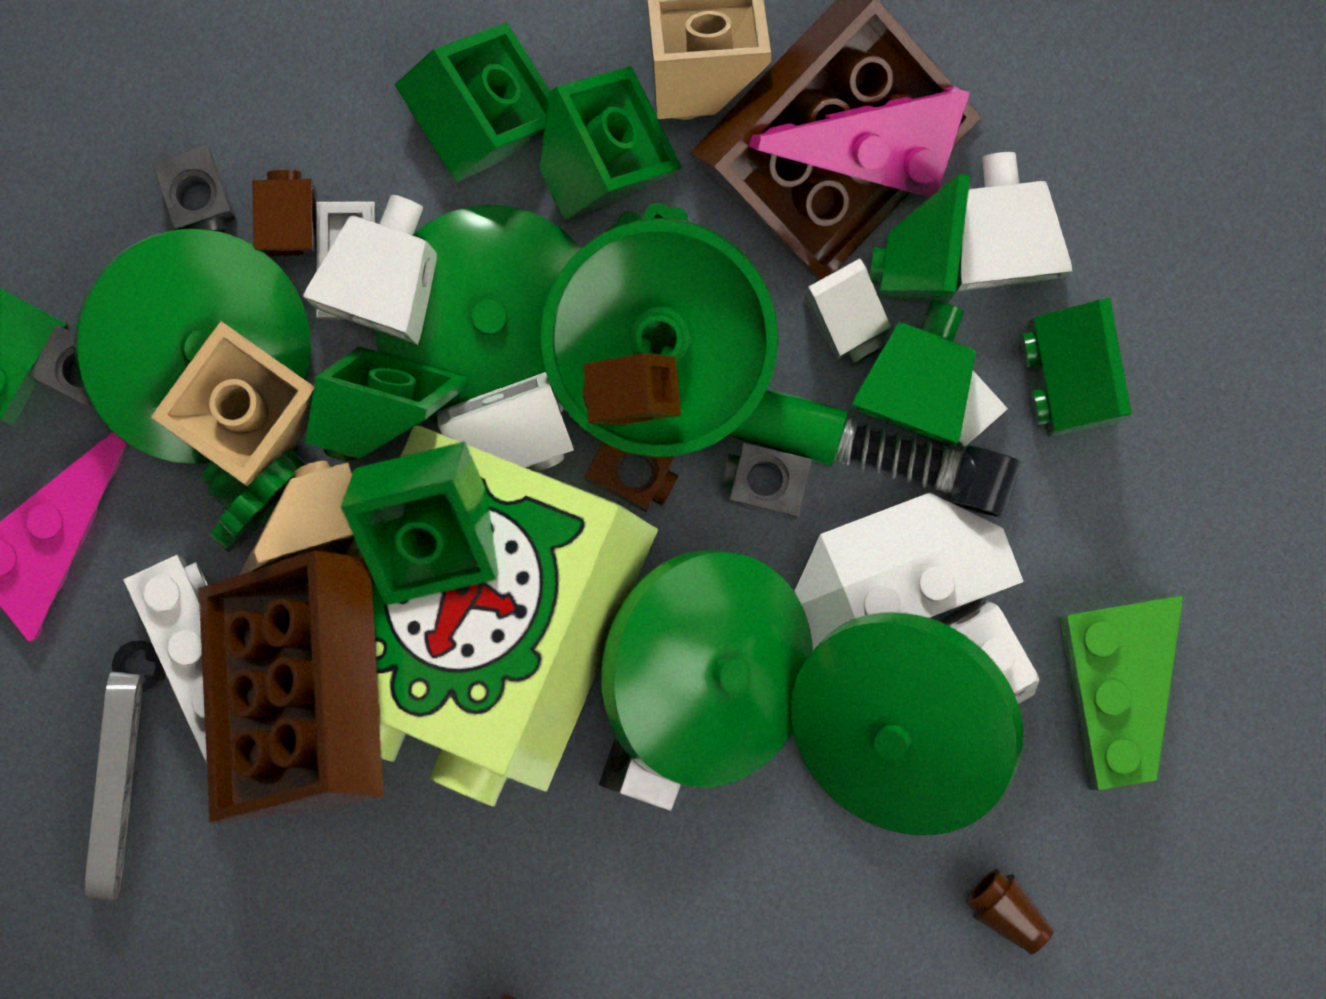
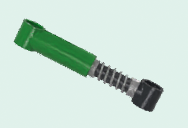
[728,388,1021,518]

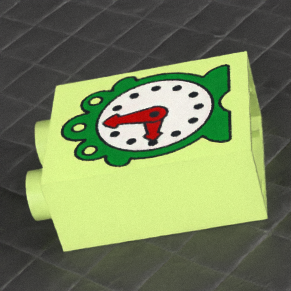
[357,425,658,807]

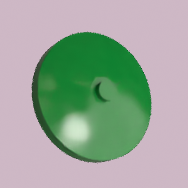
[375,205,581,425]
[541,218,779,457]
[74,229,311,464]
[601,550,813,788]
[791,612,1024,836]

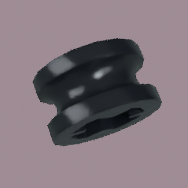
[112,640,166,693]

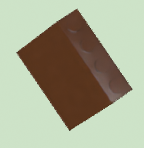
[689,0,981,281]
[199,551,384,823]

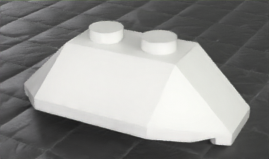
[794,493,1024,650]

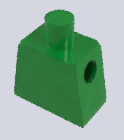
[850,299,976,447]

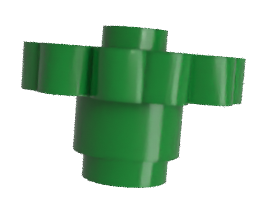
[200,449,307,552]

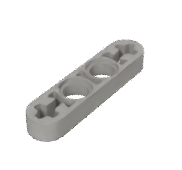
[85,671,143,901]

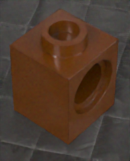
[252,170,316,258]
[583,353,681,426]
[585,442,679,513]

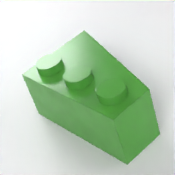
[1059,595,1183,791]

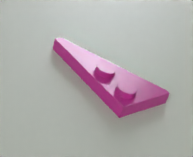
[749,86,970,198]
[0,432,127,643]

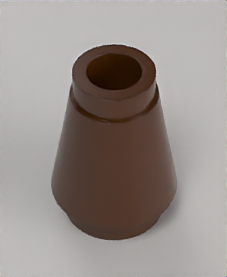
[966,869,1054,955]

